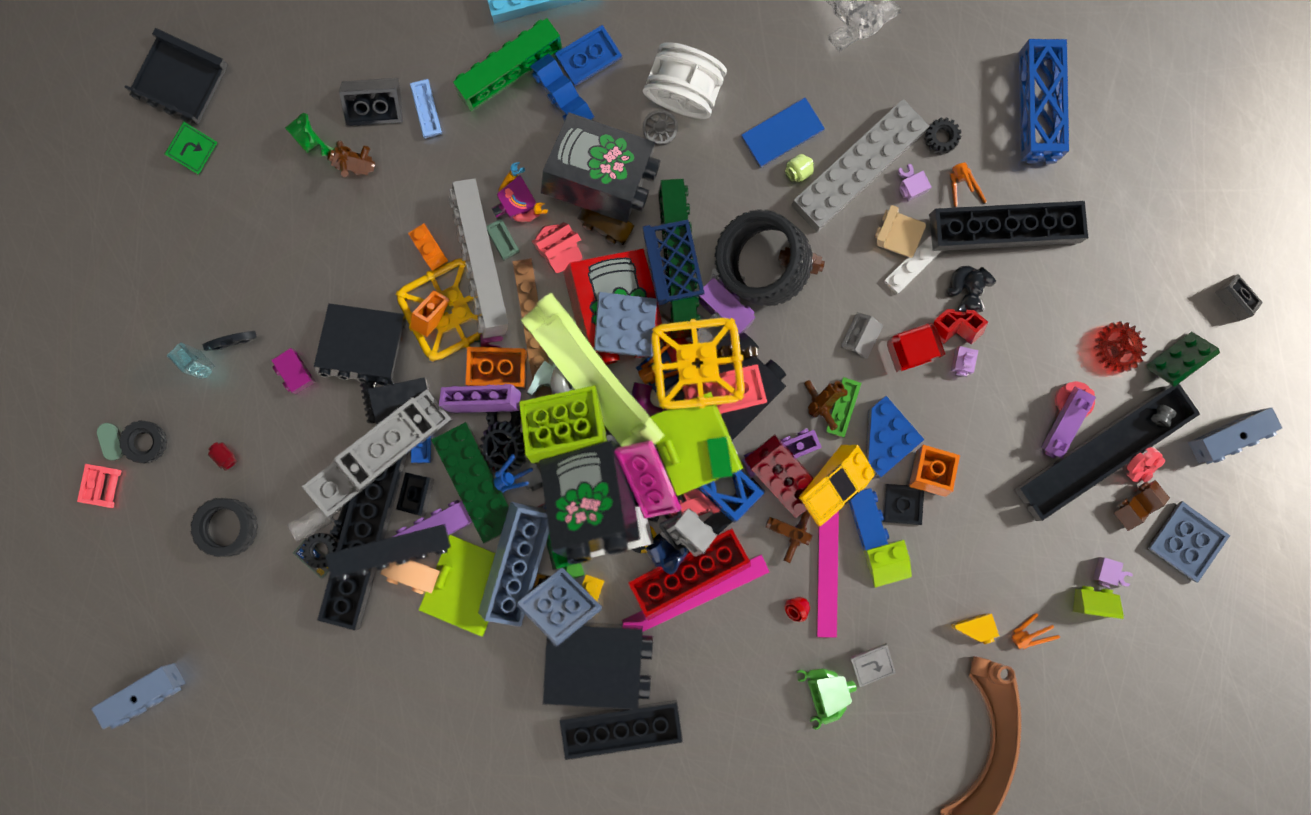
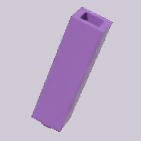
[1041,386,1096,459]

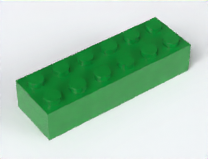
[453,18,562,112]

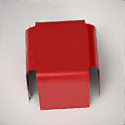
[887,323,946,372]

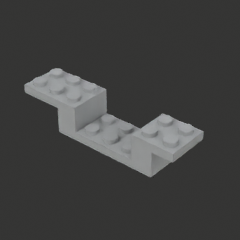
[302,389,451,518]

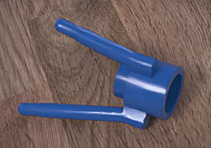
[494,455,533,493]

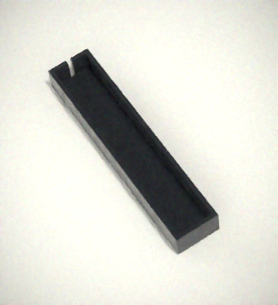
[1014,384,1200,521]

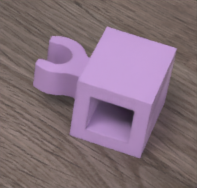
[898,164,932,201]
[951,346,979,377]
[1093,557,1133,588]

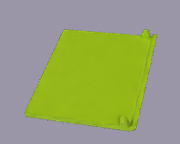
[650,392,743,496]
[419,535,495,637]

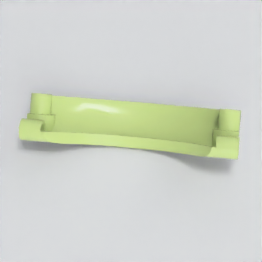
[520,293,664,447]

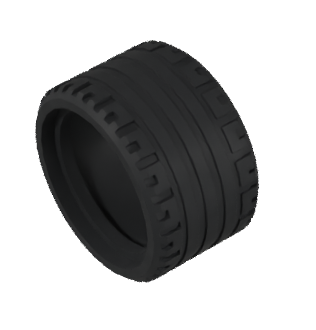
[714,209,813,306]

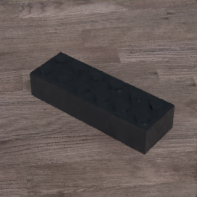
[325,524,451,580]
[560,700,683,760]

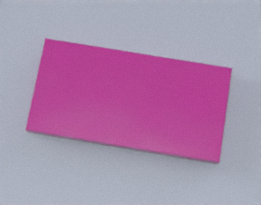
[614,440,681,518]

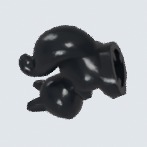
[947,266,997,313]

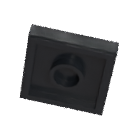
[883,484,924,525]

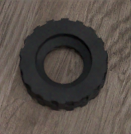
[119,420,167,464]

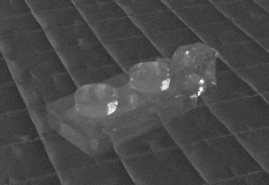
[288,507,342,542]

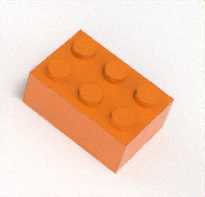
[466,347,527,389]

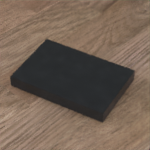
[367,377,428,426]

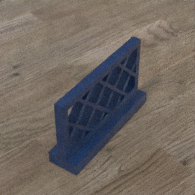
[643,220,705,306]

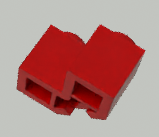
[933,309,988,345]

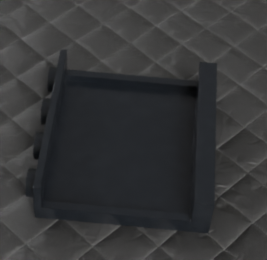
[124,28,228,124]
[313,303,407,386]

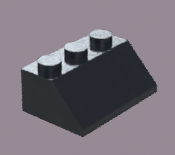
[339,78,403,126]

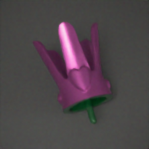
[474,334,503,348]

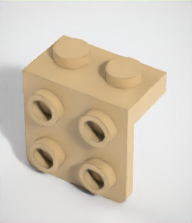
[875,205,926,258]

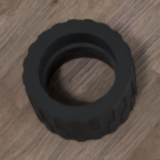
[190,498,258,557]

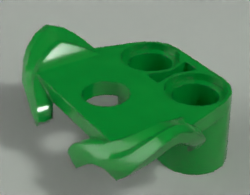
[285,113,334,156]

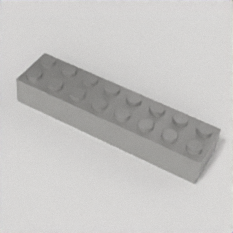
[791,99,929,232]
[449,178,508,339]

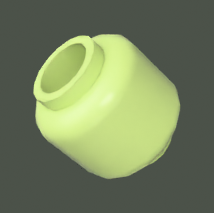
[785,154,814,182]

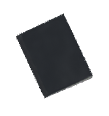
[1215,274,1263,321]
[396,472,434,516]

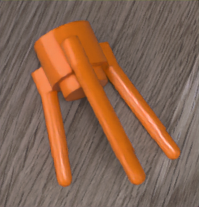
[950,163,987,207]
[638,344,679,384]
[1011,613,1060,649]

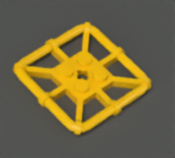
[395,258,482,362]
[651,318,744,409]

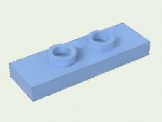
[410,79,442,138]

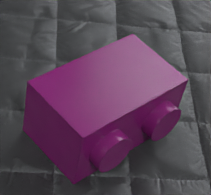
[272,348,316,394]

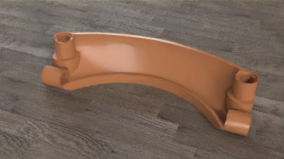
[940,656,1021,815]

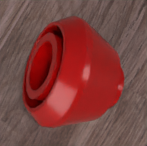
[785,597,810,622]

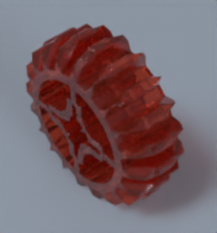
[1093,321,1147,373]

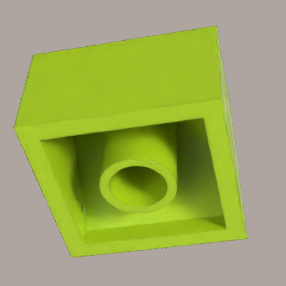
[863,540,912,588]
[1072,586,1124,619]

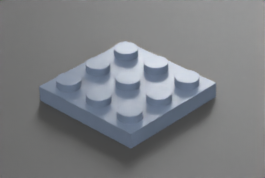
[594,292,657,358]
[1148,501,1231,583]
[517,568,602,646]

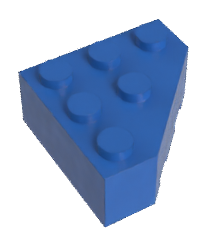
[865,396,924,478]

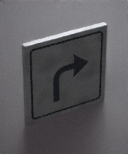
[850,643,896,687]

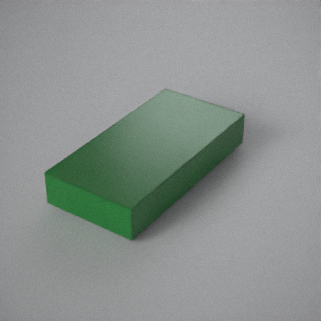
[707,436,733,479]

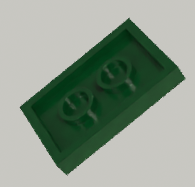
[1147,332,1220,387]

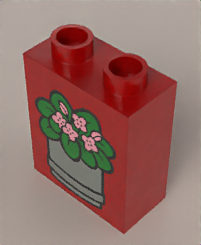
[563,248,665,365]

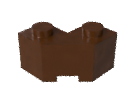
[1114,480,1170,531]

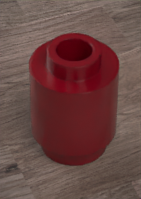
[208,442,237,471]

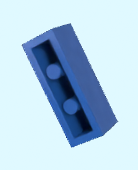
[849,488,889,550]

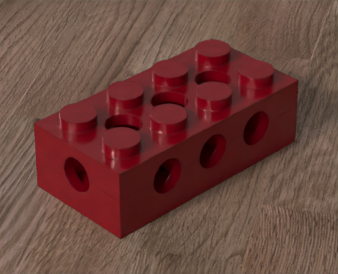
[745,434,814,518]

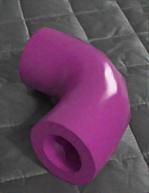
[632,382,667,417]

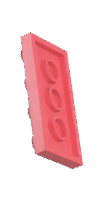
[682,364,767,414]

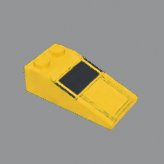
[800,445,876,526]

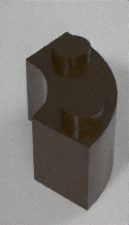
[577,208,635,245]

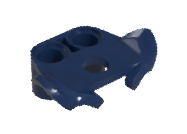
[646,533,689,575]

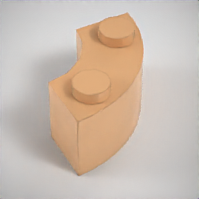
[380,559,440,594]

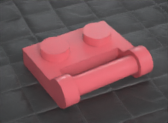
[77,464,122,508]

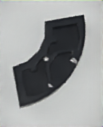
[202,331,257,351]

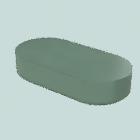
[97,423,123,461]

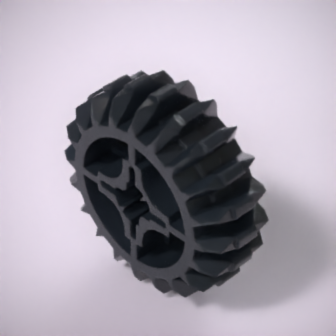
[479,421,527,473]

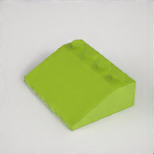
[519,385,607,464]

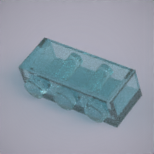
[167,342,215,379]

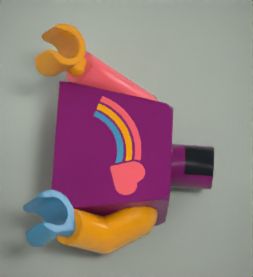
[491,162,548,222]

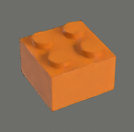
[909,445,960,497]

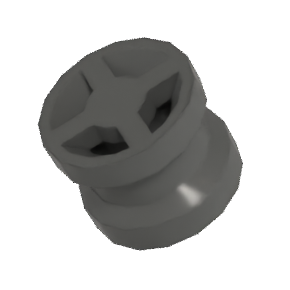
[1151,405,1176,428]

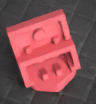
[532,222,582,273]
[668,488,720,518]

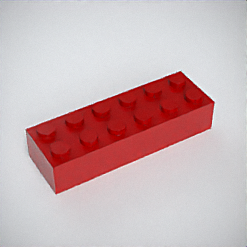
[628,528,751,621]

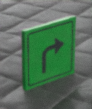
[164,121,217,175]

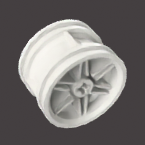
[643,42,727,119]

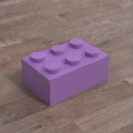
[698,277,755,335]

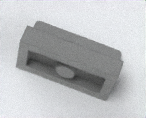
[841,312,883,359]

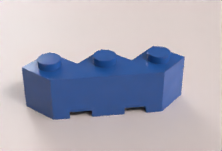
[530,54,594,121]

